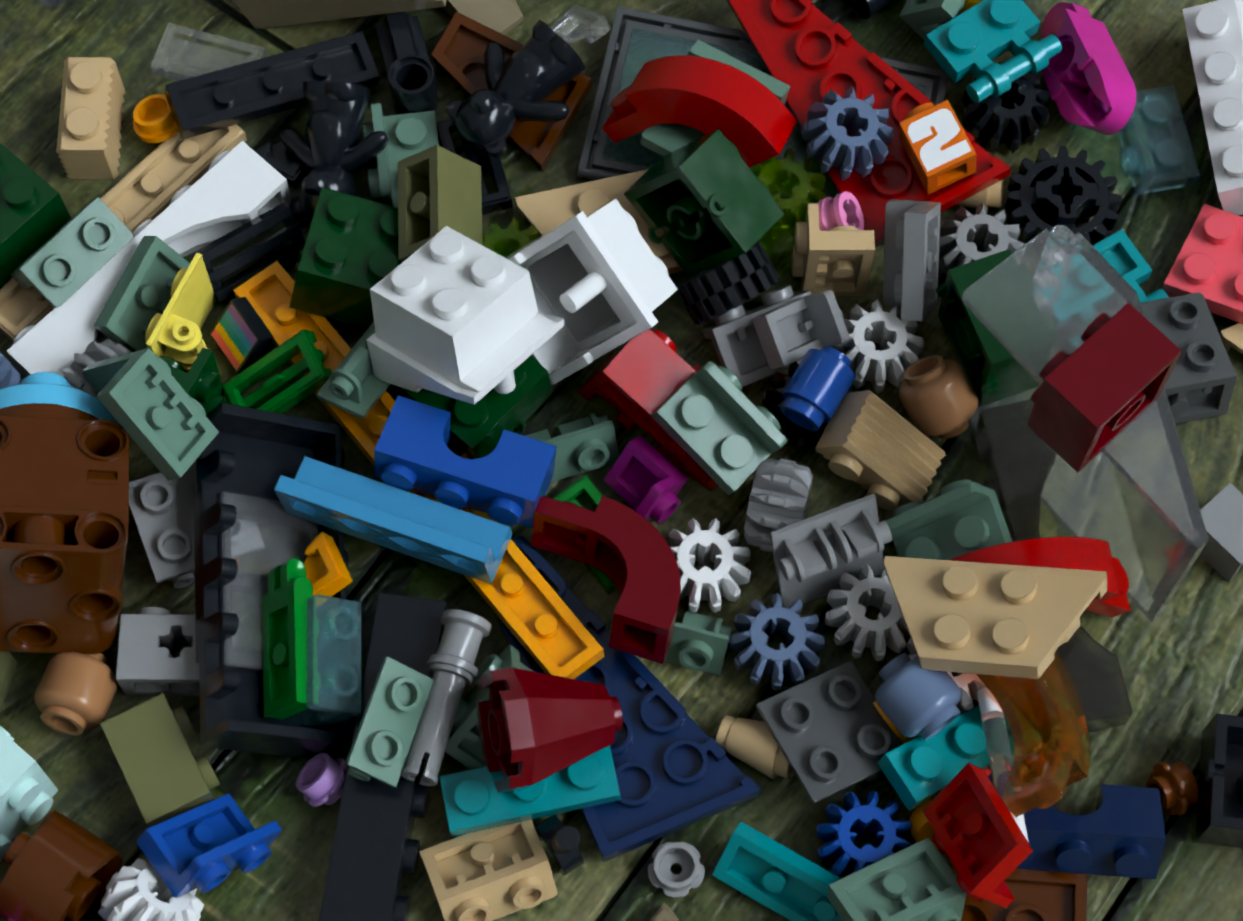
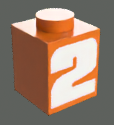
[899,100,977,195]

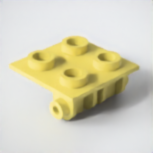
[145,253,217,373]

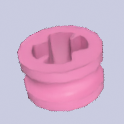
[818,191,864,231]

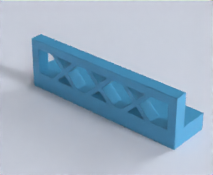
[274,456,513,584]

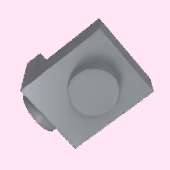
[752,290,849,370]

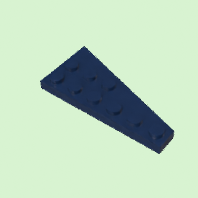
[493,535,761,862]

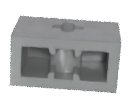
[116,607,241,696]

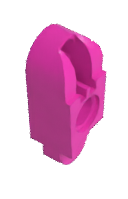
[1040,2,1137,135]

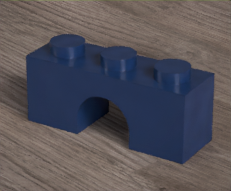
[987,775,1166,879]

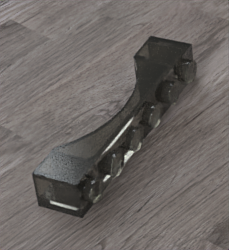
[971,400,1133,739]

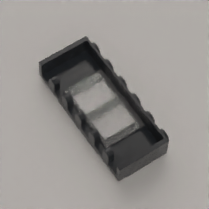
[194,403,355,759]

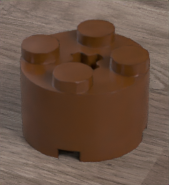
[0,810,123,921]

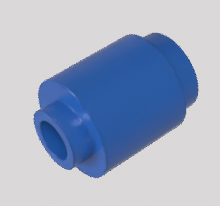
[780,346,856,432]

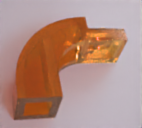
[976,651,1090,817]

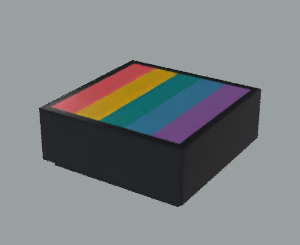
[209,297,274,374]

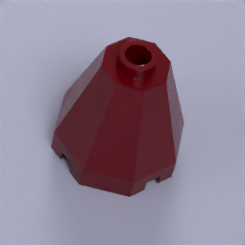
[477,668,623,793]

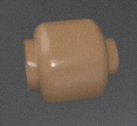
[898,355,979,439]
[33,652,118,736]

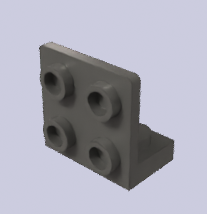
[1100,293,1237,433]

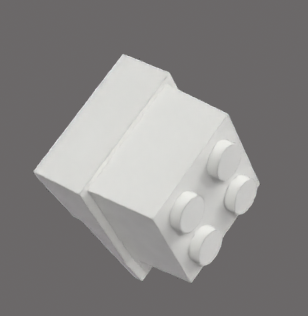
[506,199,678,386]
[366,226,565,405]

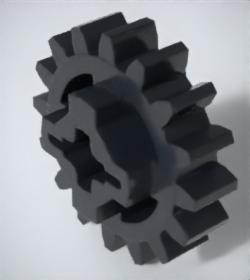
[1004,146,1122,259]

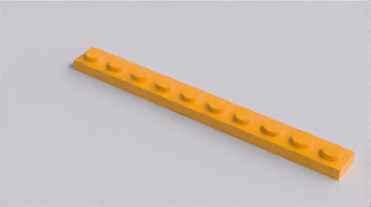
[233,261,604,679]

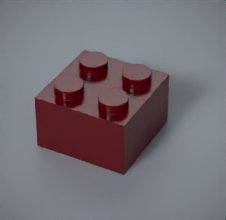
[1026,303,1182,473]

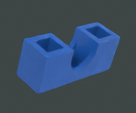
[374,395,557,528]

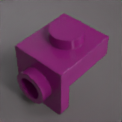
[603,436,688,525]

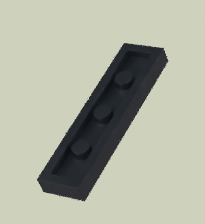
[165,31,380,139]

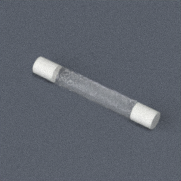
[977,686,1029,843]

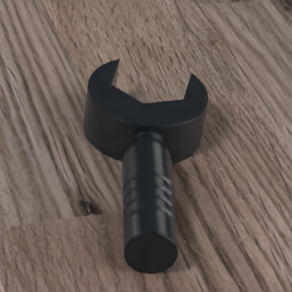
[534,815,584,876]

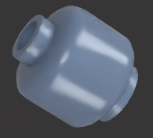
[875,652,961,741]

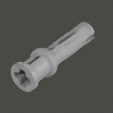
[401,609,491,786]

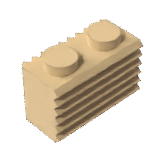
[56,57,126,180]
[815,390,946,510]

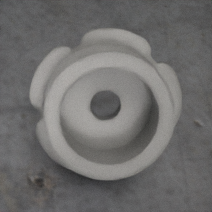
[648,842,705,898]

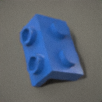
[136,793,282,898]

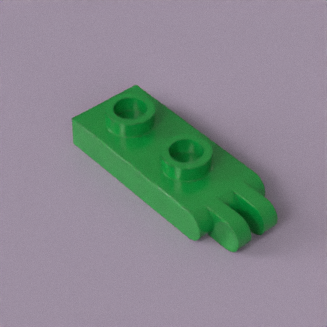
[262,558,318,719]

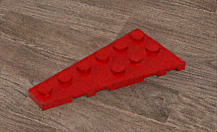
[726,0,1011,248]

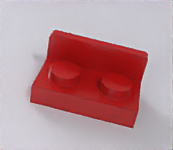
[923,763,1033,908]

